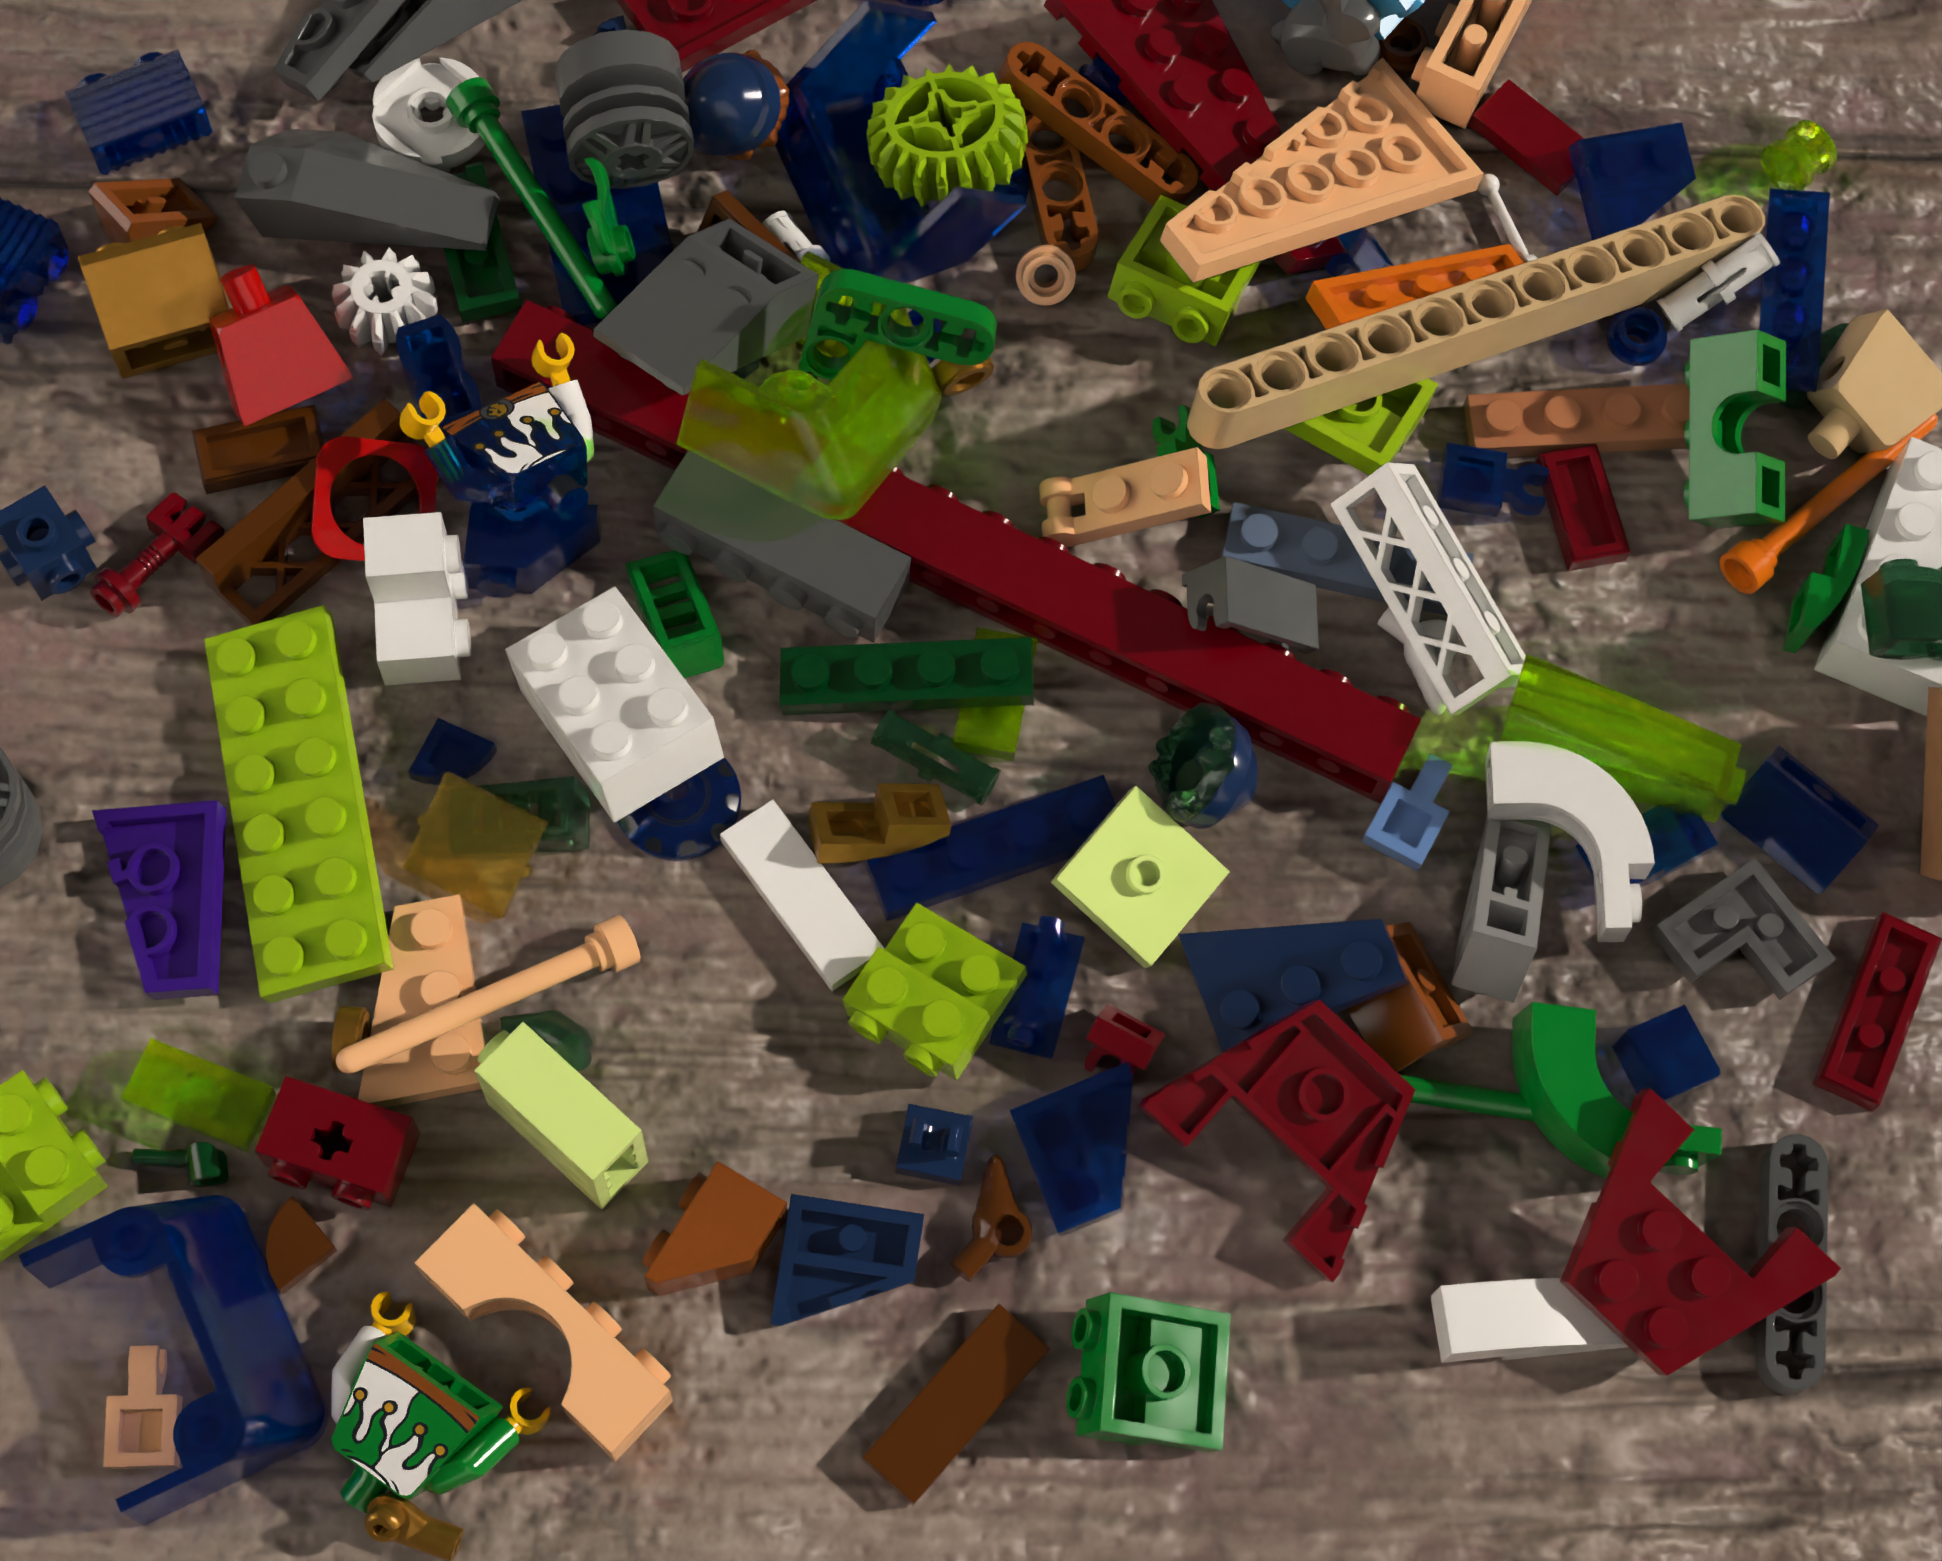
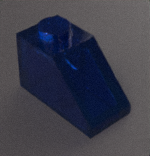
[463,495,602,598]

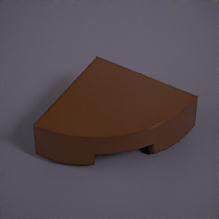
[266,1196,338,1294]

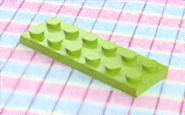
[204,605,394,1003]

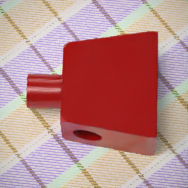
[209,264,353,426]

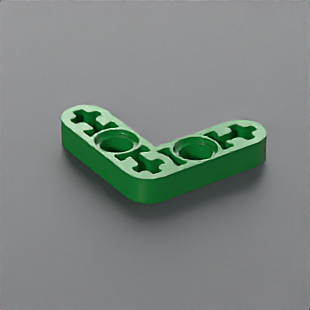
[790,268,997,426]

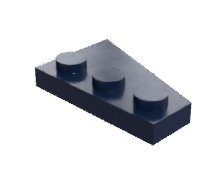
[1178,919,1409,1052]

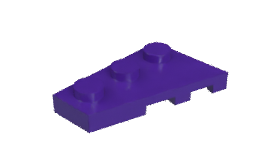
[92,800,227,1000]

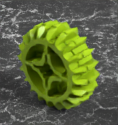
[866,63,1028,209]

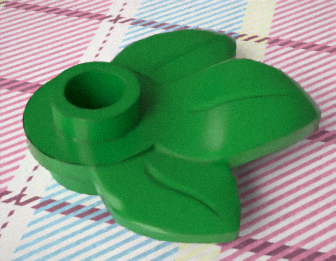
[582,157,636,278]

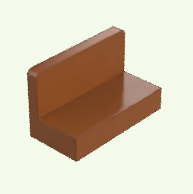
[1347,921,1474,1073]

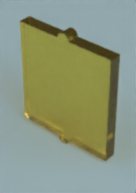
[403,772,548,919]

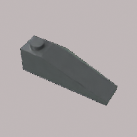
[348,0,522,82]
[234,129,499,251]

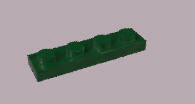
[780,637,1034,715]

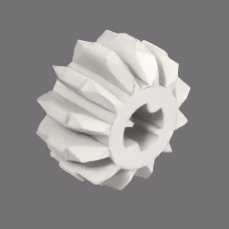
[332,247,438,356]

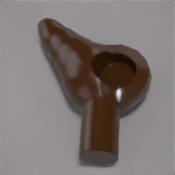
[950,1154,1032,1282]

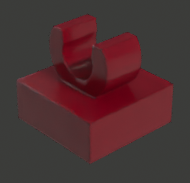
[1085,1004,1165,1089]

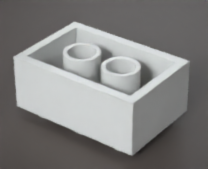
[505,586,724,823]

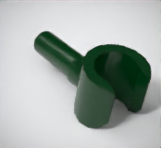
[131,1142,229,1187]

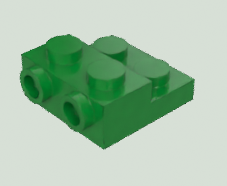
[1066,1292,1231,1453]

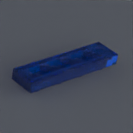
[1758,188,1830,392]
[865,775,1116,921]

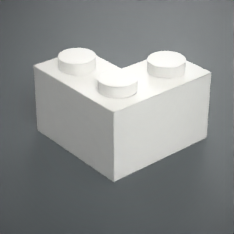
[363,512,471,686]

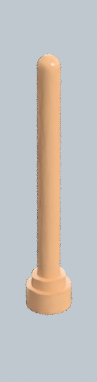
[336,915,640,1074]

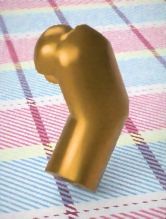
[364,1493,464,1561]

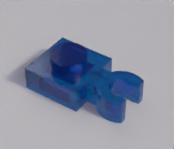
[1437,443,1549,517]

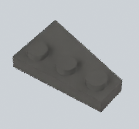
[273,0,410,101]

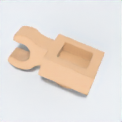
[103,1345,183,1469]

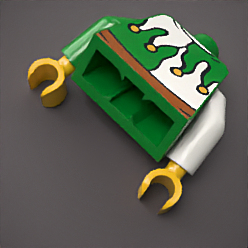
[331,1292,551,1513]

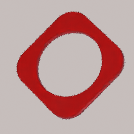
[311,436,438,561]

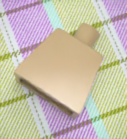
[1807,309,1942,459]

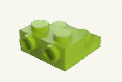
[1107,195,1262,346]
[1283,378,1438,475]
[842,902,1027,1081]
[0,1070,108,1263]

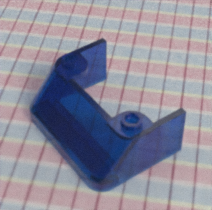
[775,0,1027,284]
[19,1195,329,1526]

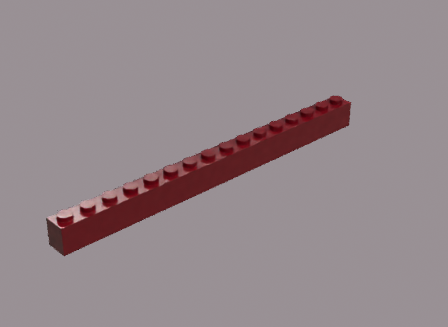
[491,300,1422,804]

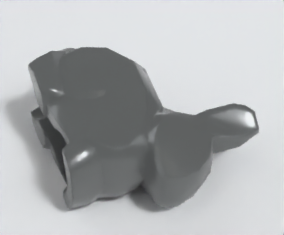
[1271,0,1381,75]

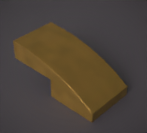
[807,783,952,863]

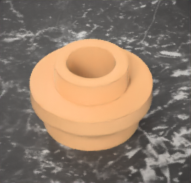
[1016,245,1076,306]

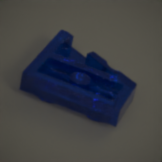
[1568,122,1696,240]
[1010,1062,1134,1237]

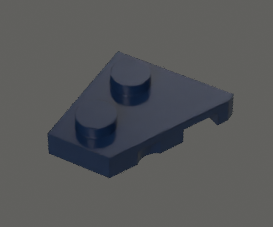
[770,1194,924,1326]

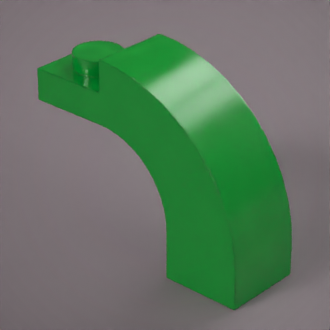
[1512,1002,1722,1179]

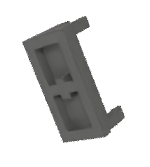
[1182,556,1319,654]

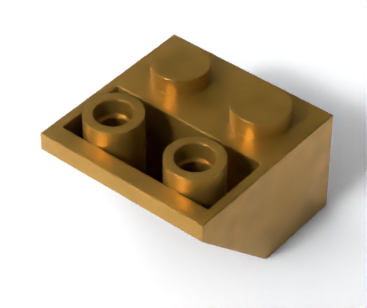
[78,223,231,379]

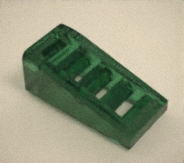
[451,776,590,853]

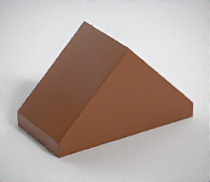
[89,178,217,243]

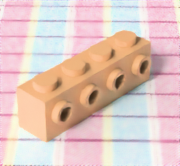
[1411,0,1532,129]

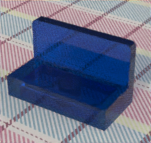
[1722,745,1879,894]

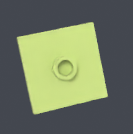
[1051,786,1230,968]

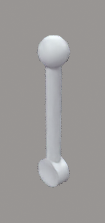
[1477,173,1538,263]

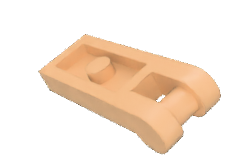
[1039,447,1211,547]

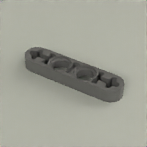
[1756,1134,1829,1395]

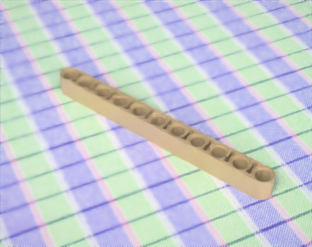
[1187,194,1765,449]

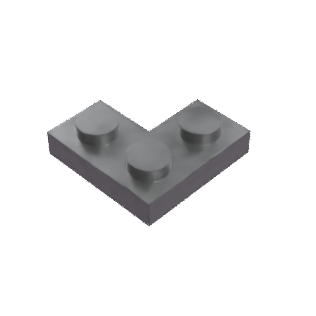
[1650,858,1836,1000]

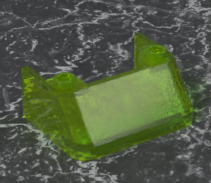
[677,251,942,520]

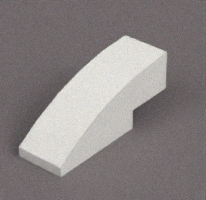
[1431,1278,1628,1363]

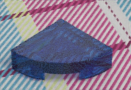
[408,718,497,785]

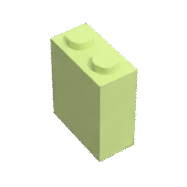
[474,1022,648,1210]

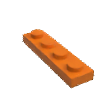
[1305,244,1524,330]

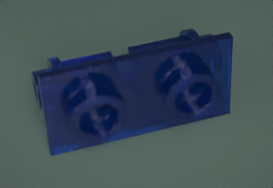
[989,916,1085,1060]

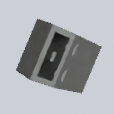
[593,218,819,396]

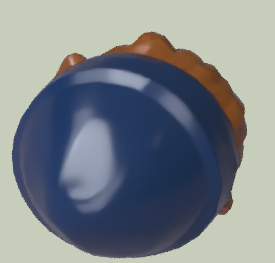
[683,50,790,161]

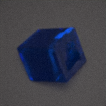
[1612,1005,1720,1104]

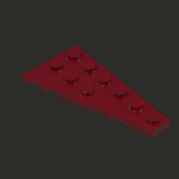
[1044,0,1345,274]

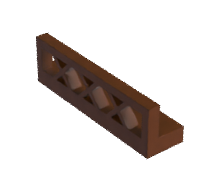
[196,399,443,626]

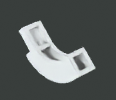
[1485,741,1655,942]

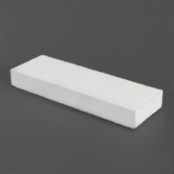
[720,799,885,991]

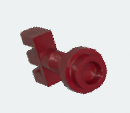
[90,492,225,617]

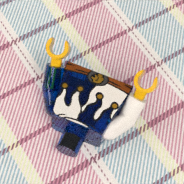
[400,333,594,521]

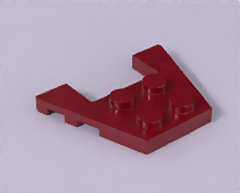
[1137,1000,1415,1282]
[1560,1088,1841,1376]

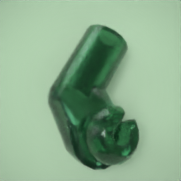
[500,1010,593,1071]

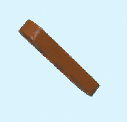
[998,41,1198,206]
[1021,68,1098,272]

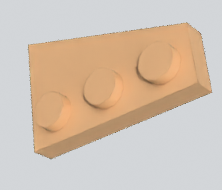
[358,894,486,1108]

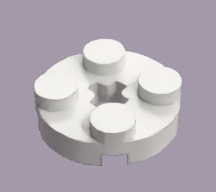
[372,57,485,173]

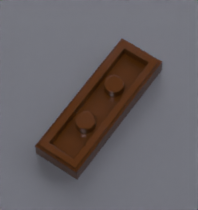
[862,1304,1050,1506]

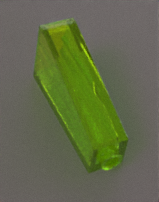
[1499,655,1746,824]

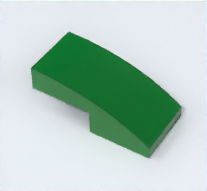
[1783,524,1870,653]

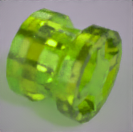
[1761,119,1837,195]

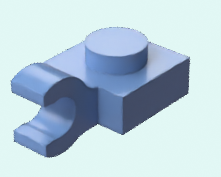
[1361,753,1453,872]

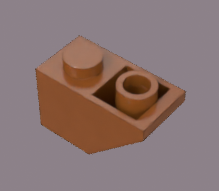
[642,1161,787,1296]

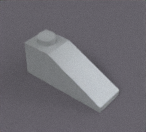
[1451,814,1552,1003]

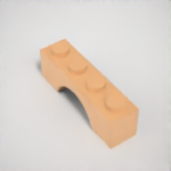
[414,1203,673,1462]

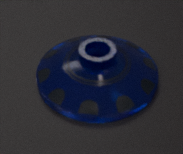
[617,758,741,861]

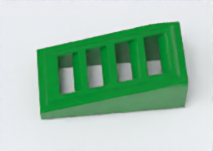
[625,550,724,679]

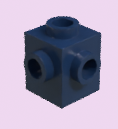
[0,485,97,601]

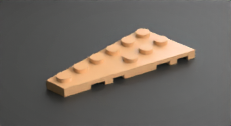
[1160,58,1484,283]

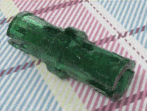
[871,710,1001,806]

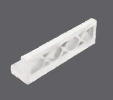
[1330,463,1536,715]

